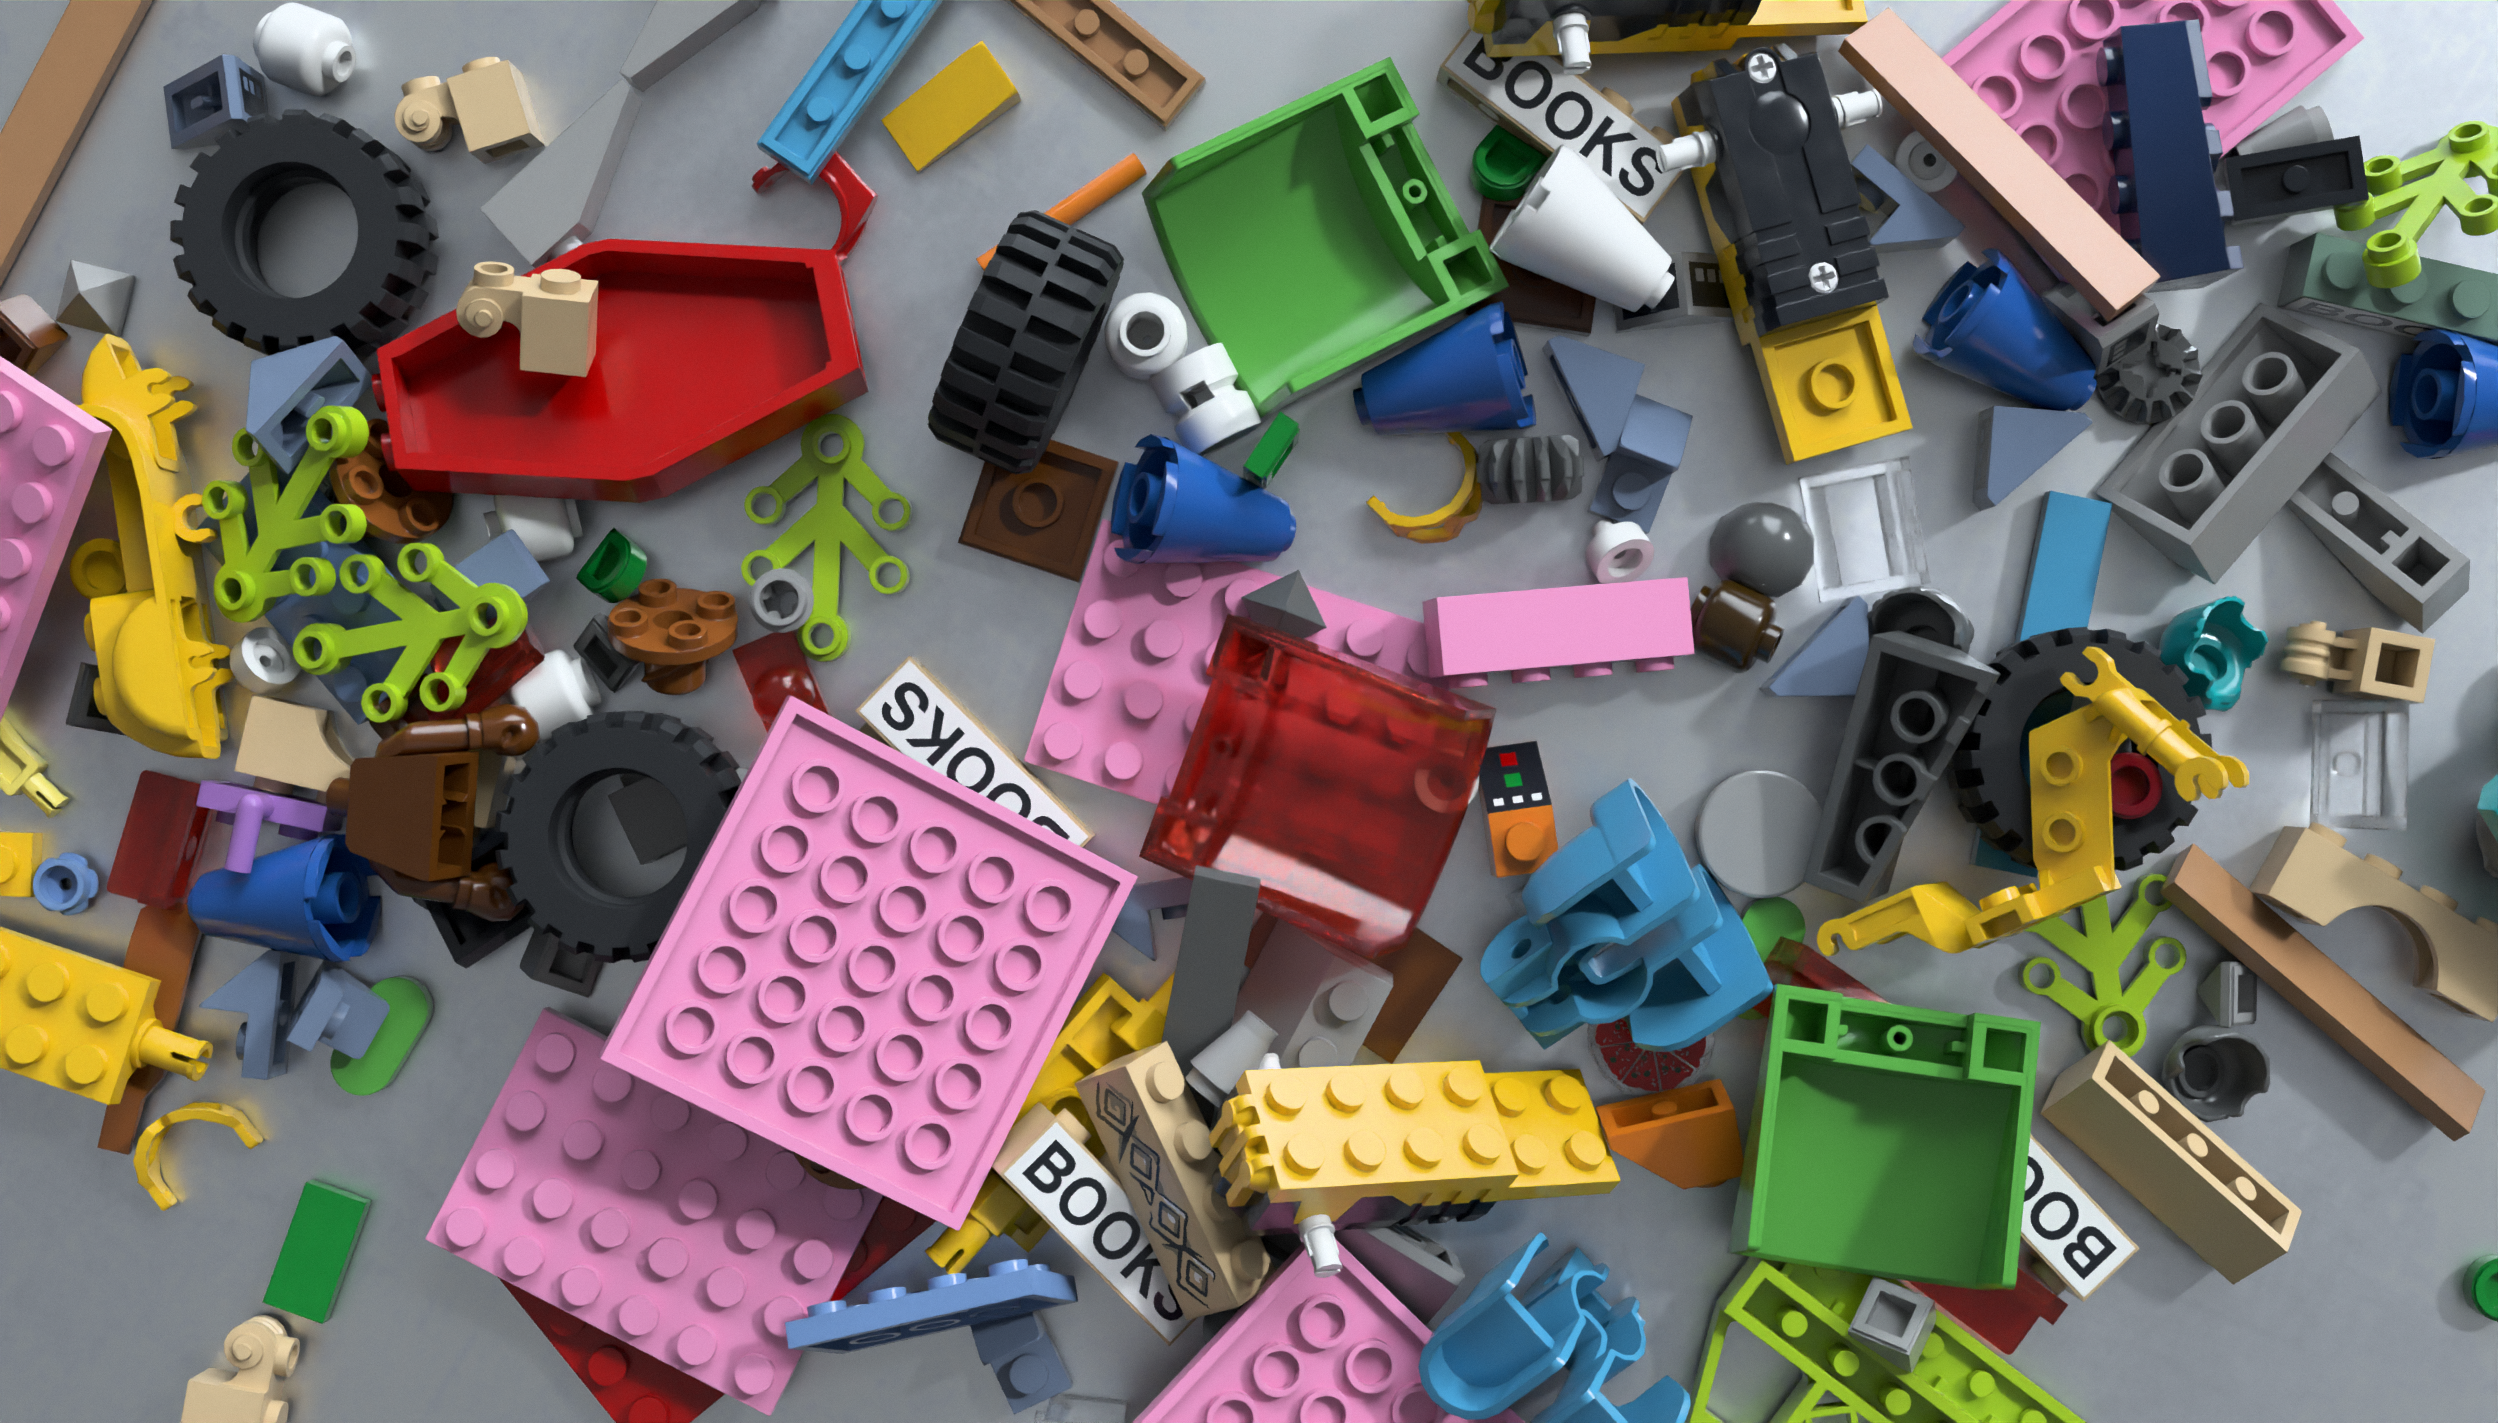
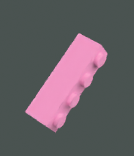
[1422,577,1694,689]

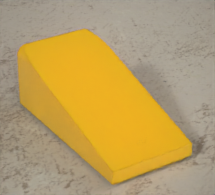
[881,40,1021,173]

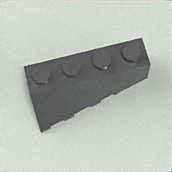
[1803,630,2001,903]

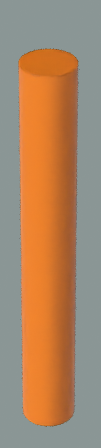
[976,153,1147,271]

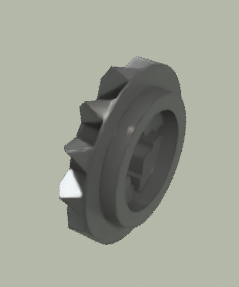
[2096,322,2203,424]

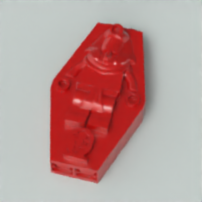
[371,239,869,503]

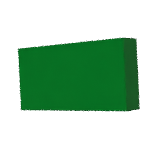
[1243,411,1300,488]
[262,1179,372,1324]

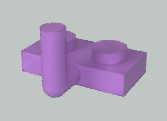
[196,780,344,873]

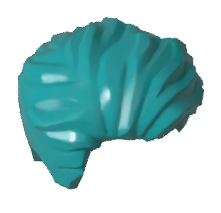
[2159,596,2269,712]

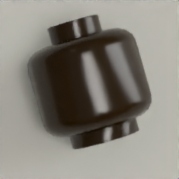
[1690,580,1784,673]

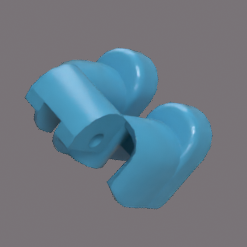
[1480,778,1773,1052]
[1418,1232,1691,1423]

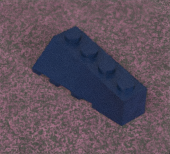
[2096,19,2244,293]

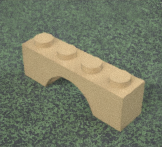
[234,696,517,837]
[2248,822,2498,1023]

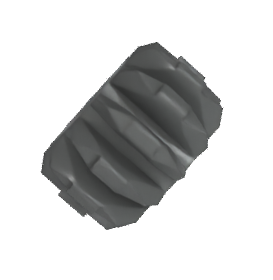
[1476,435,1584,504]

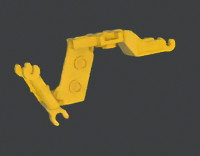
[1817,646,2249,956]

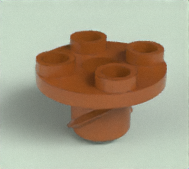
[329,418,453,544]
[607,579,738,695]

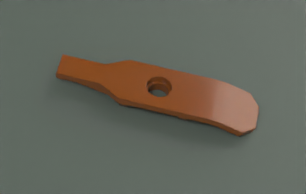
[97,898,202,1155]

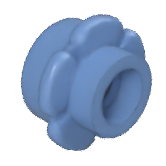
[33,852,99,916]

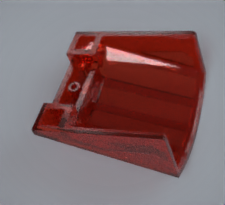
[1139,613,1497,959]

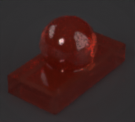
[425,621,545,721]
[732,630,832,733]

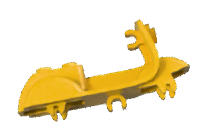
[76,333,235,759]

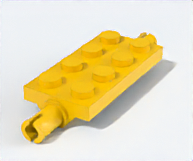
[0,926,213,1105]
[925,969,1176,1274]

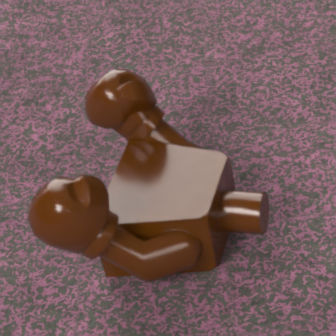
[326,703,540,922]

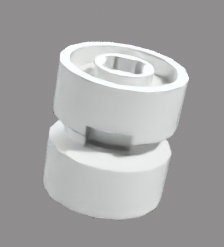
[1149,343,1263,457]

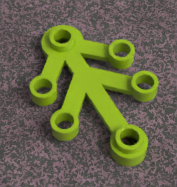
[2333,121,2498,288]
[202,405,369,623]
[741,414,913,662]
[293,543,528,723]
[2018,873,2187,1058]

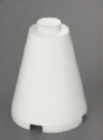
[1489,144,1675,312]

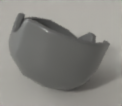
[1710,502,1815,598]
[2161,1025,2270,1122]

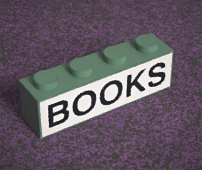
[2277,233,2498,346]

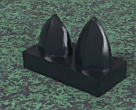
[2223,135,2369,225]

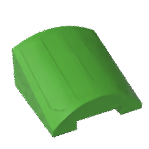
[1142,57,1509,418]
[1727,984,2041,1291]

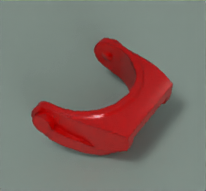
[752,151,878,266]

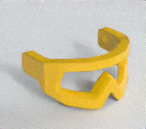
[1366,432,1483,544]
[133,1101,263,1211]

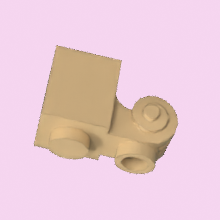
[394,57,545,164]
[456,262,598,377]
[2279,621,2436,705]
[181,1315,300,1423]

